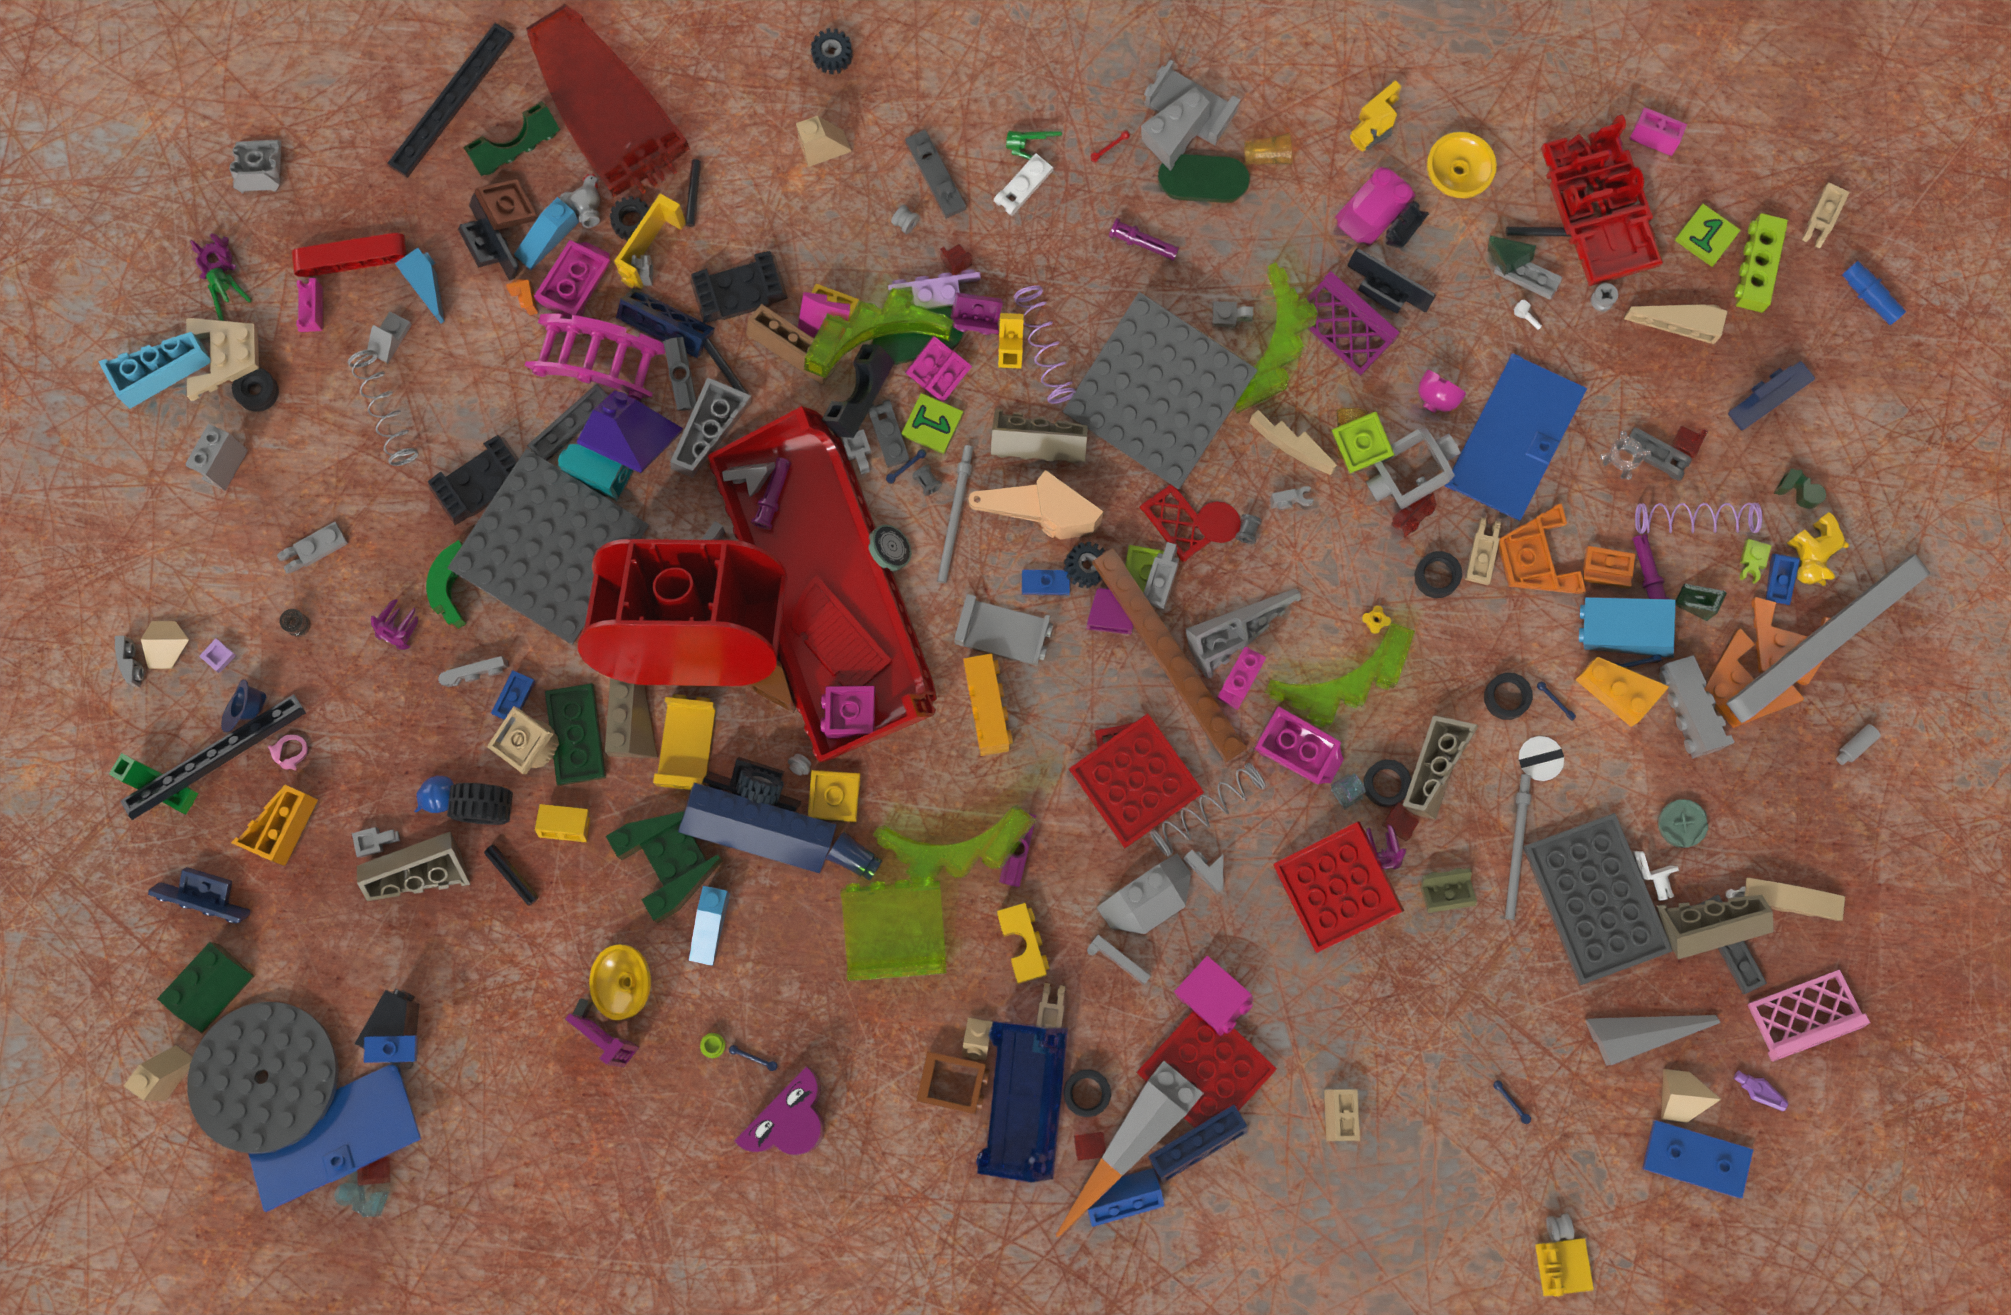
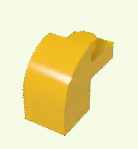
[998,313,1024,368]

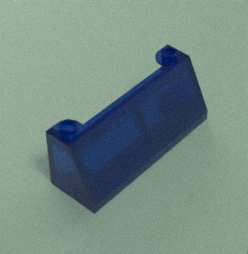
[976,1021,1068,1183]

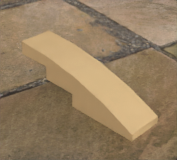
[1249,410,1337,475]
[1745,878,1845,921]

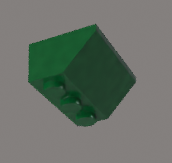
[157,942,255,1033]

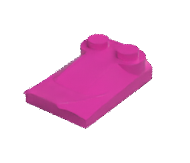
[1335,167,1416,247]
[534,240,611,319]
[1254,706,1344,785]

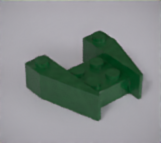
[605,811,723,923]

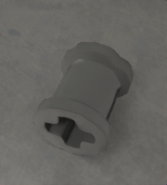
[912,465,942,496]
[1235,514,1262,544]

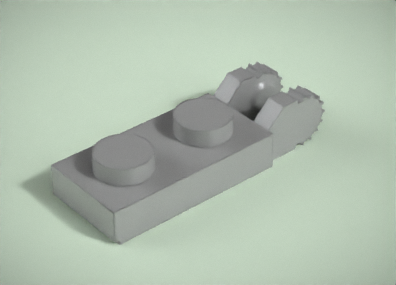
[277,522,348,573]
[438,656,509,687]

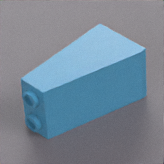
[1579,597,1676,658]

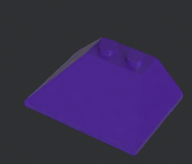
[577,390,683,473]

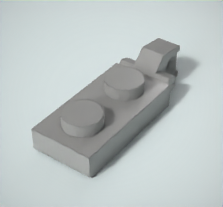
[1143,542,1179,610]

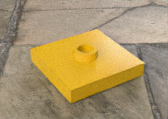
[808,770,861,823]

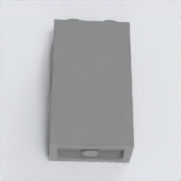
[1144,60,1240,145]
[954,594,1054,666]

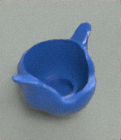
[414,775,454,813]

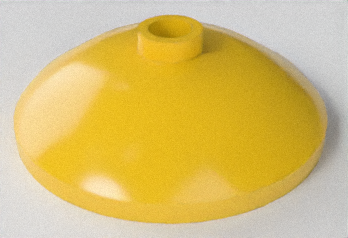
[1427,132,1497,198]
[589,945,651,1020]

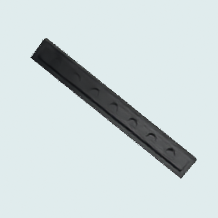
[387,23,515,178]
[120,694,306,820]

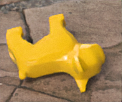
[1787,512,1849,586]

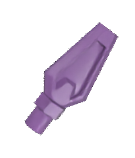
[1733,1071,1789,1111]

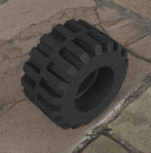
[447,783,513,825]

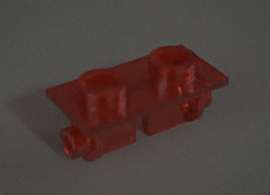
[1391,492,1437,538]

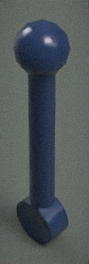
[886,449,926,484]
[1615,655,1662,668]
[1537,681,1576,721]
[729,1045,777,1071]
[1493,1080,1531,1124]

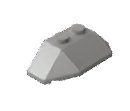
[1097,854,1191,934]

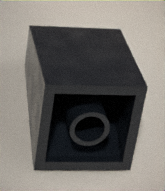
[354,988,420,1069]

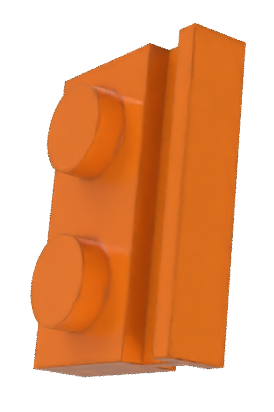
[1582,546,1635,589]

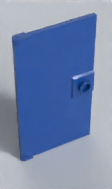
[1444,354,1587,521]
[248,1064,421,1212]

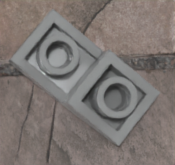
[115,636,144,687]

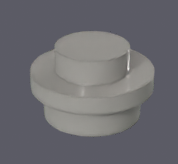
[788,754,811,776]

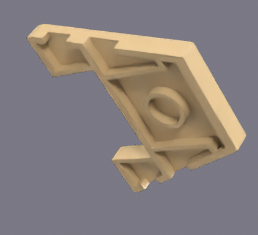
[186,318,259,401]

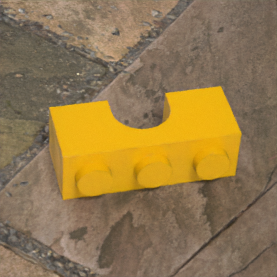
[997,903,1050,984]

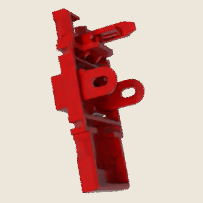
[1541,114,1663,287]

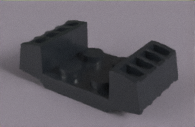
[690,251,788,324]
[428,435,519,525]

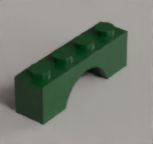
[463,101,560,177]

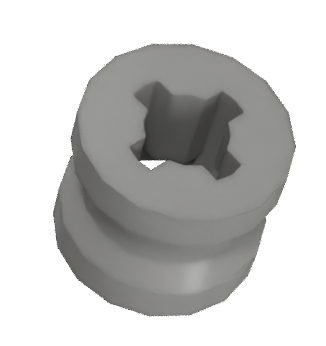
[891,204,920,234]
[1591,283,1618,311]
[1546,1213,1574,1242]

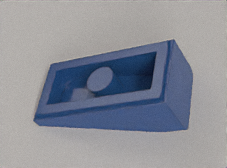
[1765,554,1800,605]

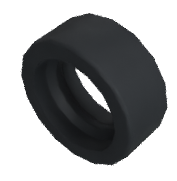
[1414,551,1462,599]
[1484,672,1533,720]
[1363,759,1412,807]
[1063,1069,1111,1117]

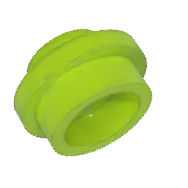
[700,1033,726,1058]

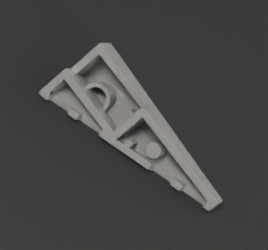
[1186,589,1301,679]
[1585,1015,1720,1066]

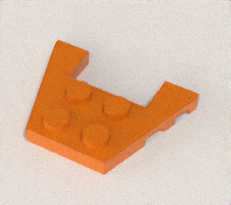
[1498,503,1586,594]
[1751,597,1831,686]
[1704,628,1804,728]

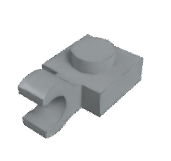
[631,255,654,286]
[1212,301,1253,327]
[841,429,871,475]
[1269,486,1314,510]
[352,827,400,858]

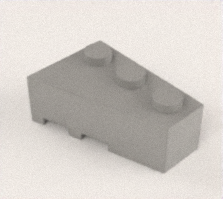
[1141,87,1210,171]

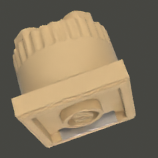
[487,706,559,774]

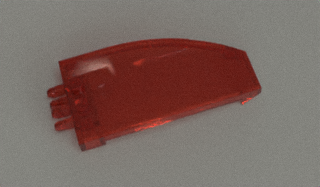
[526,4,690,197]

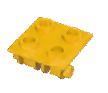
[1535,1238,1594,1296]

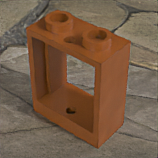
[916,1051,990,1114]

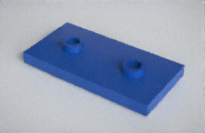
[1642,1120,1754,1199]

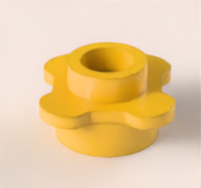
[1362,606,1391,634]

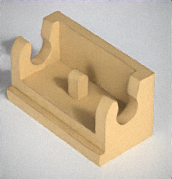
[1324,1089,1360,1141]

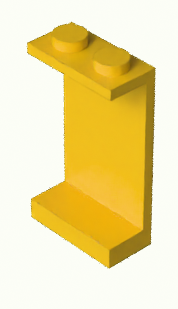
[614,193,686,289]
[653,694,716,790]

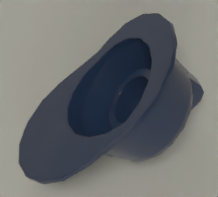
[221,679,267,732]

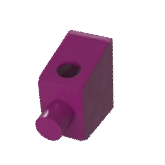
[1086,586,1133,635]

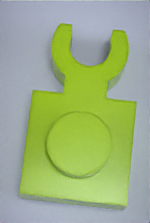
[1740,538,1772,584]

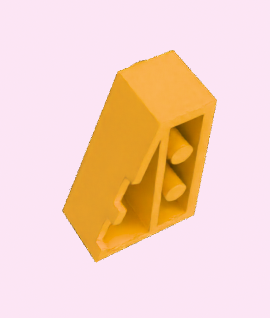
[1575,657,1669,727]
[231,785,318,866]

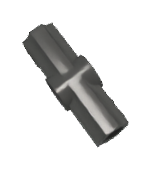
[663,337,697,411]

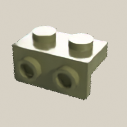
[1421,868,1477,913]

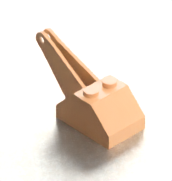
[969,470,1103,540]

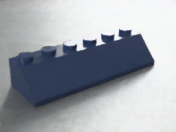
[678,783,836,873]

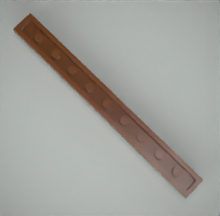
[1092,548,1247,763]

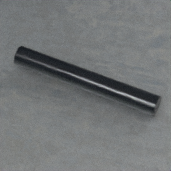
[685,159,701,227]
[1506,226,1571,237]
[704,338,748,394]

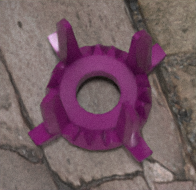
[190,233,236,280]
[370,599,418,650]
[1366,825,1406,870]

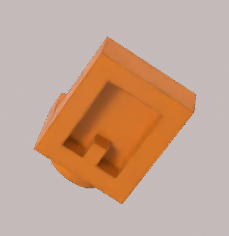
[506,279,538,315]

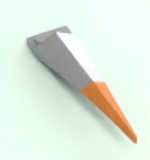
[1056,1061,1203,1237]

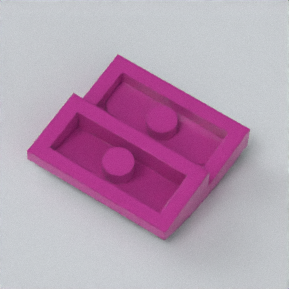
[797,292,850,345]
[904,336,972,402]

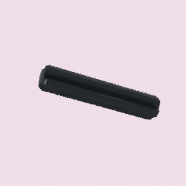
[484,845,538,906]

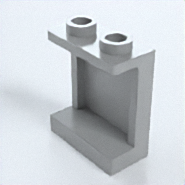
[186,424,248,491]

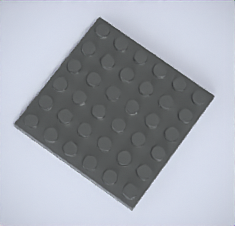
[1062,292,1258,489]
[448,448,649,645]

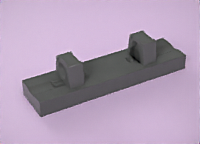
[905,130,966,219]

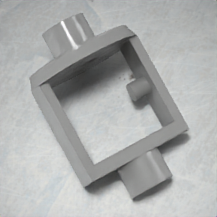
[1366,427,1461,510]

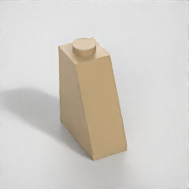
[796,116,851,167]
[124,1045,193,1101]

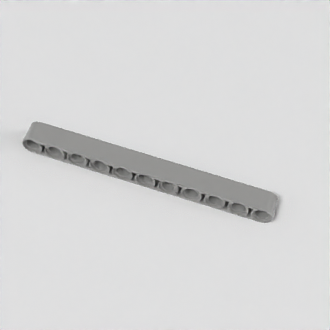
[1726,554,1930,723]

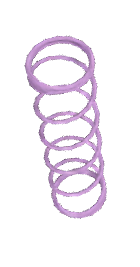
[1014,285,1076,404]
[1635,502,1762,534]

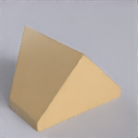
[141,621,189,669]
[1661,1069,1721,1122]

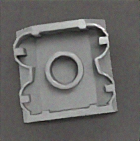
[229,140,281,193]

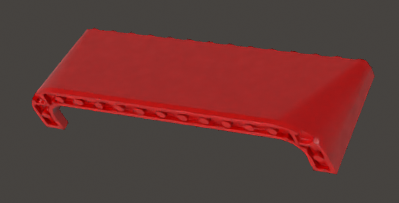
[708,406,937,762]

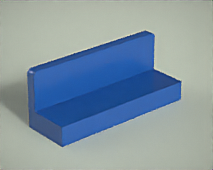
[1082,1168,1164,1227]

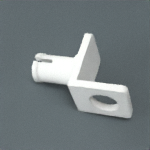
[1633,851,1679,900]

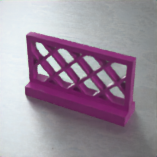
[1292,271,1400,376]
[565,1013,639,1068]

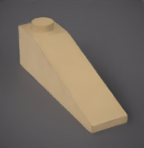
[1624,305,1727,344]

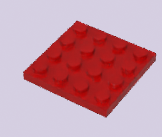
[1068,713,1204,849]
[1273,821,1404,953]
[1136,1011,1277,1128]

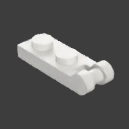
[994,153,1053,216]

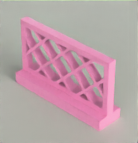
[1748,970,1870,1062]

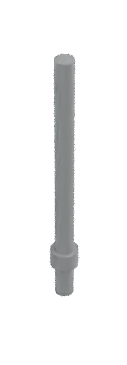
[937,445,974,583]
[1505,774,1531,920]

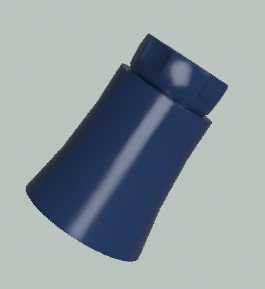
[826,831,882,881]

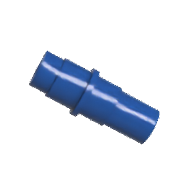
[1842,261,1906,326]

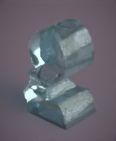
[1331,773,1366,810]
[334,1183,389,1218]

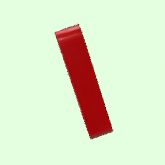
[292,233,407,277]

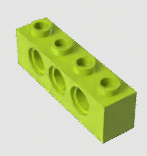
[1734,213,1788,313]

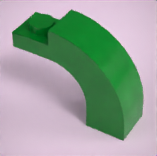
[426,540,466,629]
[109,753,199,815]

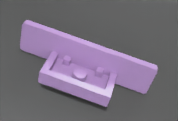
[888,269,981,311]

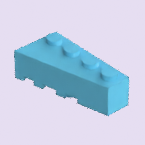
[98,332,210,409]

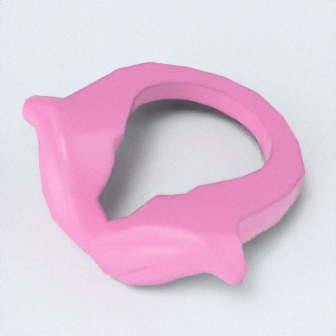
[268,735,308,770]

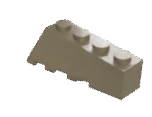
[991,408,1088,463]
[605,678,658,758]
[1403,715,1478,820]
[357,832,470,901]
[1657,895,1773,959]

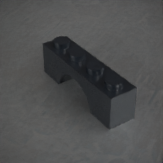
[821,344,895,438]

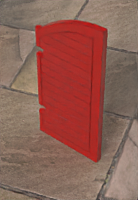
[790,575,892,686]

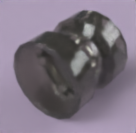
[279,609,310,637]

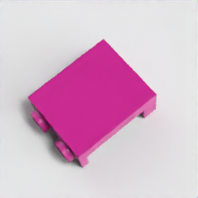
[1217,647,1267,710]
[1174,955,1254,1036]

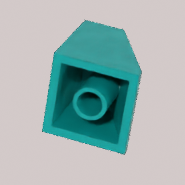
[558,444,634,502]

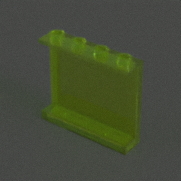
[840,878,947,981]

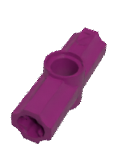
[999,811,1037,887]

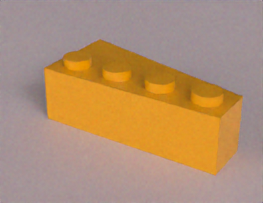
[963,654,1013,756]

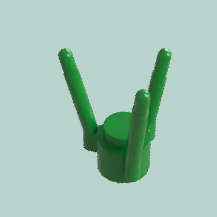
[1006,130,1062,165]
[206,268,252,321]

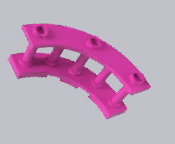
[525,314,665,400]

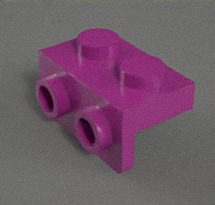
[950,292,1003,335]

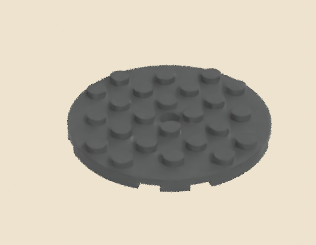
[187,1002,339,1154]

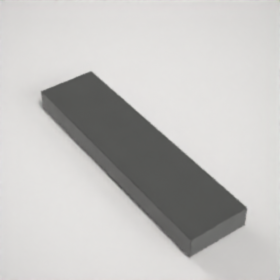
[527,384,609,461]
[1697,894,1767,995]

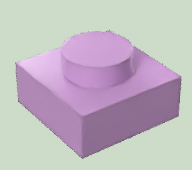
[199,639,236,673]

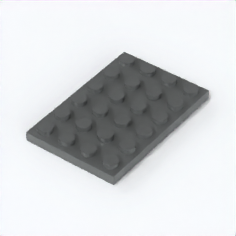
[1523,813,1673,986]

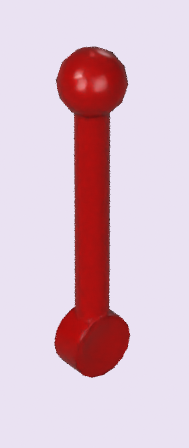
[1090,130,1130,163]

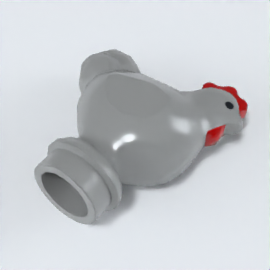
[559,174,600,228]

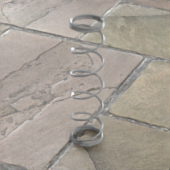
[347,349,419,466]
[1150,762,1266,857]

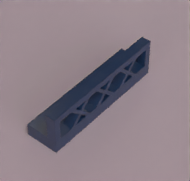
[616,288,715,358]
[1148,1105,1248,1184]

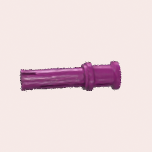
[1109,218,1179,261]
[751,457,791,530]
[1632,534,1669,599]

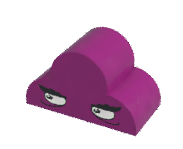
[734,1067,825,1155]

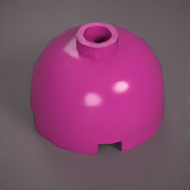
[1418,369,1466,413]

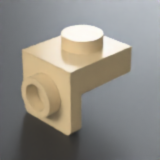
[962,1018,993,1060]

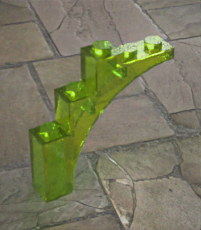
[1234,262,1318,414]
[804,287,954,379]
[1264,623,1415,727]
[873,805,1036,887]

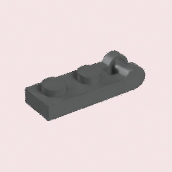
[869,399,910,468]
[1622,427,1692,481]

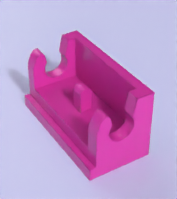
[1629,107,1687,156]
[296,278,323,332]

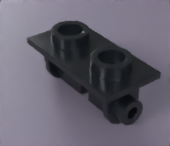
[1385,201,1429,248]

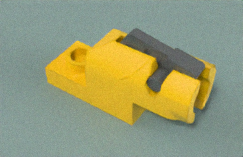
[1350,80,1402,152]

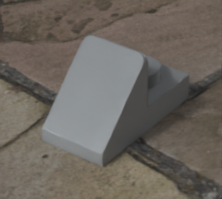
[367,312,412,364]
[722,462,775,497]
[1183,850,1224,894]

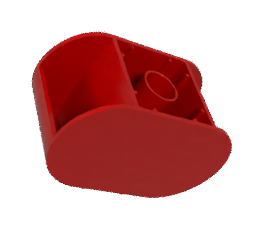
[578,539,787,686]

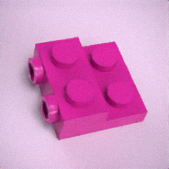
[821,686,875,738]

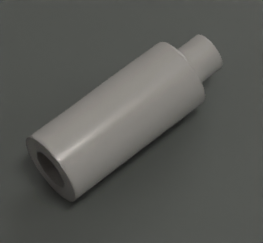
[1836,724,1881,765]

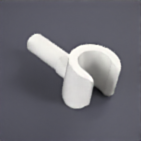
[1514,300,1542,330]

